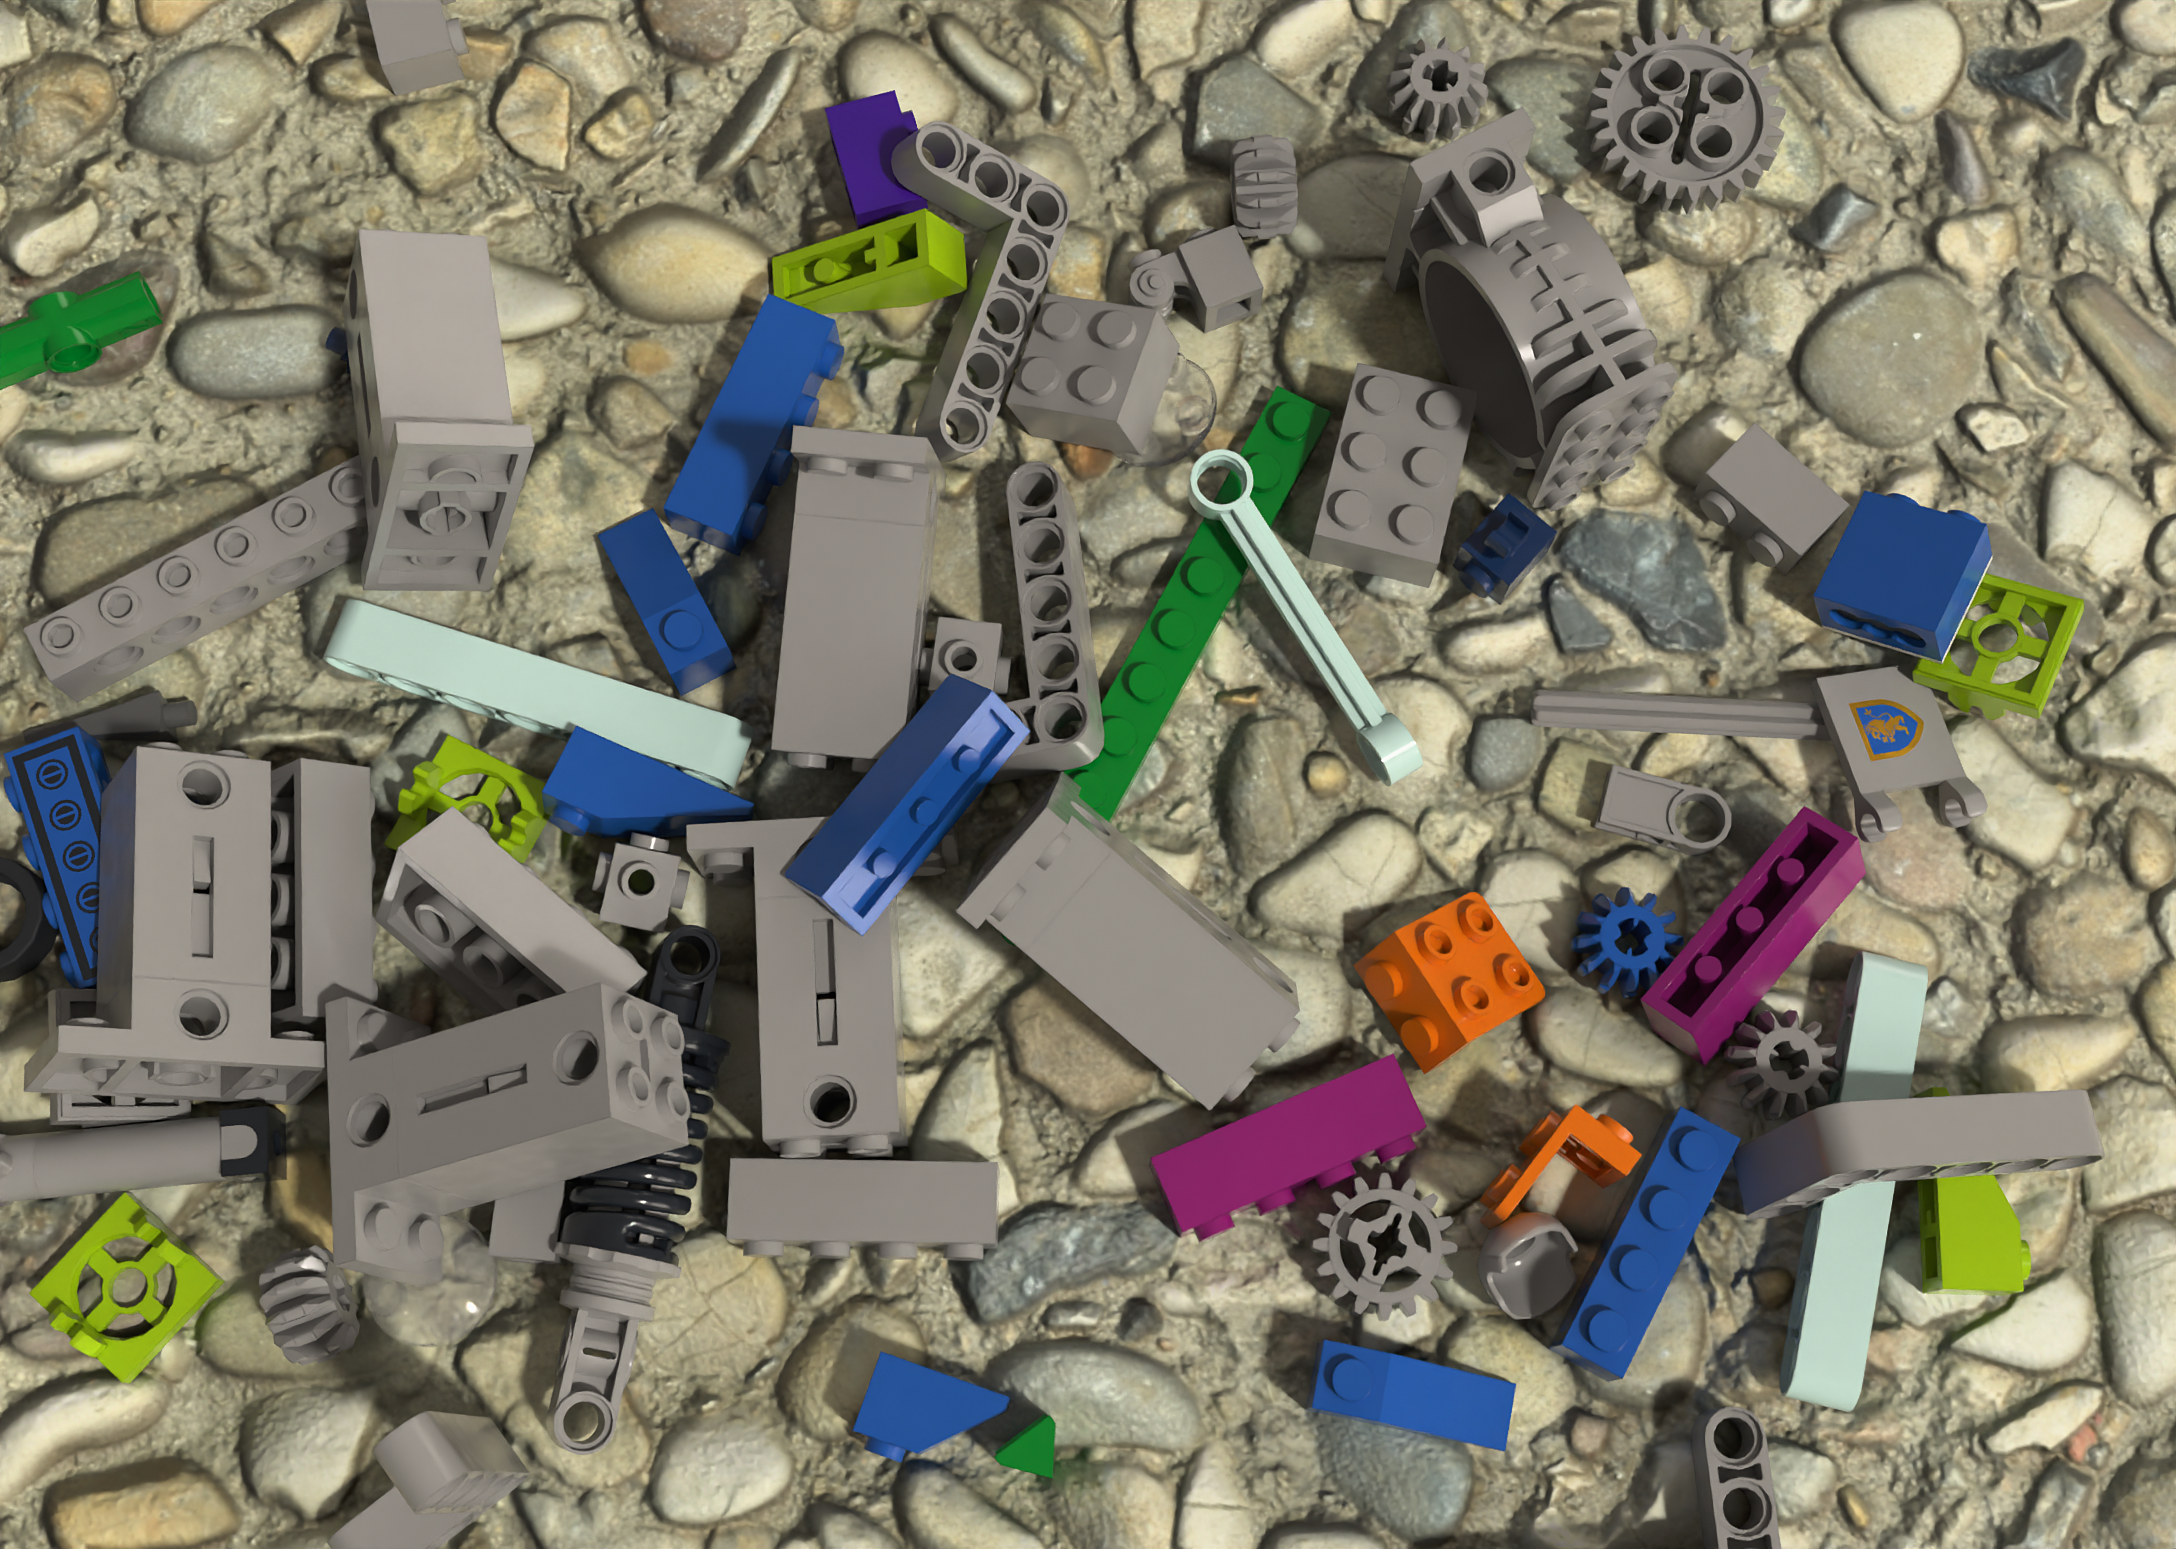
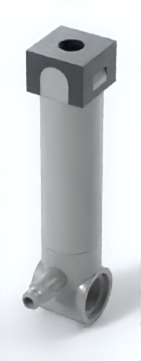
[0,1106,287,1207]

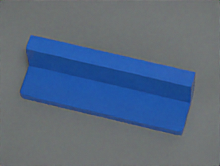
[785,674,1030,937]

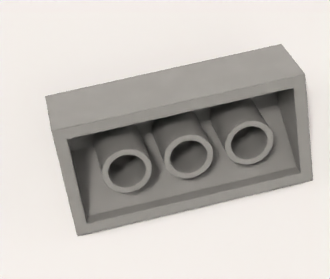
[271,758,378,1037]
[375,806,648,1017]

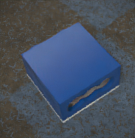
[1813,490,1993,664]

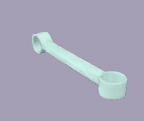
[1187,449,1423,787]

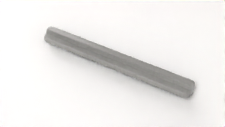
[1530,689,1832,741]

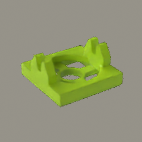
[1912,573,2084,720]
[384,734,550,864]
[29,1192,225,1384]

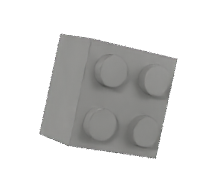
[1005,293,1180,456]

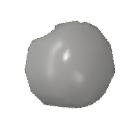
[1477,1211,1578,1320]

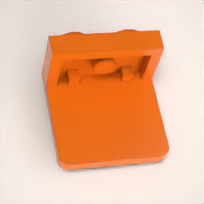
[1353,892,1545,1075]
[1479,1104,1642,1230]

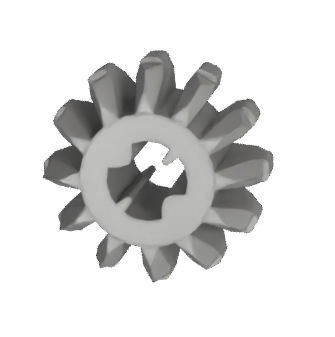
[1385,36,1488,145]
[1230,134,1298,240]
[1724,1009,1840,1121]
[258,1245,360,1366]

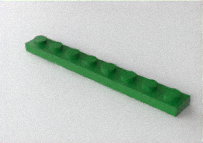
[1064,386,1332,824]

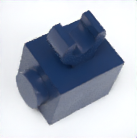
[1453,493,1557,605]

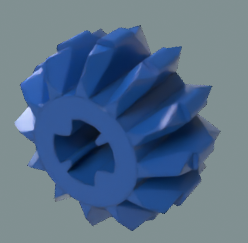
[1570,887,1684,999]

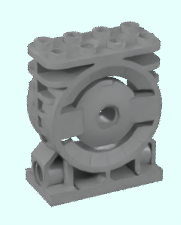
[1382,107,1678,512]

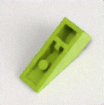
[772,208,968,314]
[1913,1087,2031,1296]

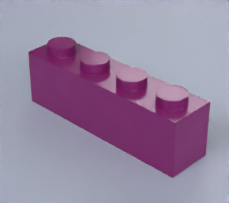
[1641,806,1866,1066]
[1149,1054,1427,1243]

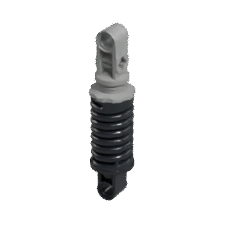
[546,925,731,1455]

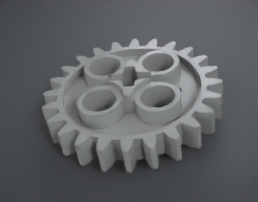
[1586,24,1786,215]

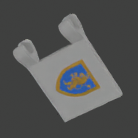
[1810,663,1988,843]

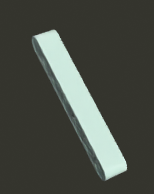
[323,599,755,791]
[1779,951,1928,1412]

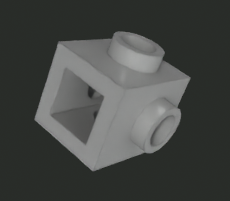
[919,617,1012,697]
[592,832,690,934]

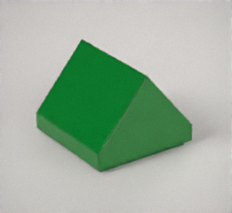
[994,1414,1056,1478]

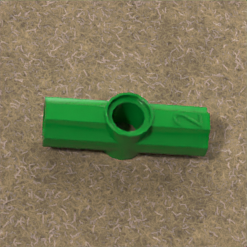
[0,271,163,390]

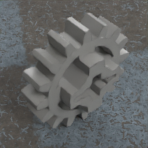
[1310,1173,1458,1321]

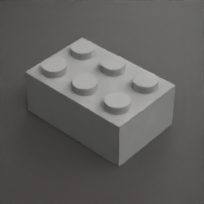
[1309,363,1479,588]

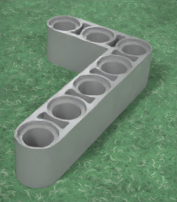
[891,121,1070,463]
[987,461,1105,785]
[1732,1090,2105,1220]
[1690,1406,1781,1549]
[327,1411,530,1549]

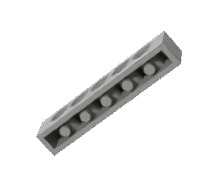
[23,454,369,703]

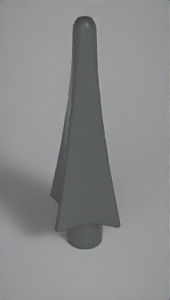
[24,690,198,744]

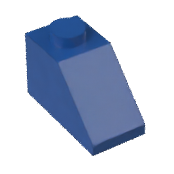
[853,1351,1011,1463]

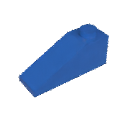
[597,508,737,696]
[542,726,754,838]
[1306,1339,1516,1452]

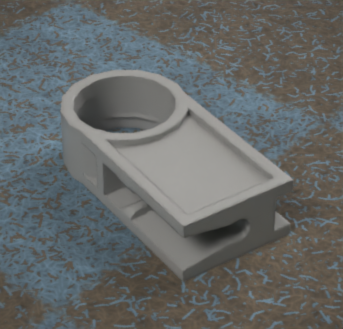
[1594,765,1732,856]

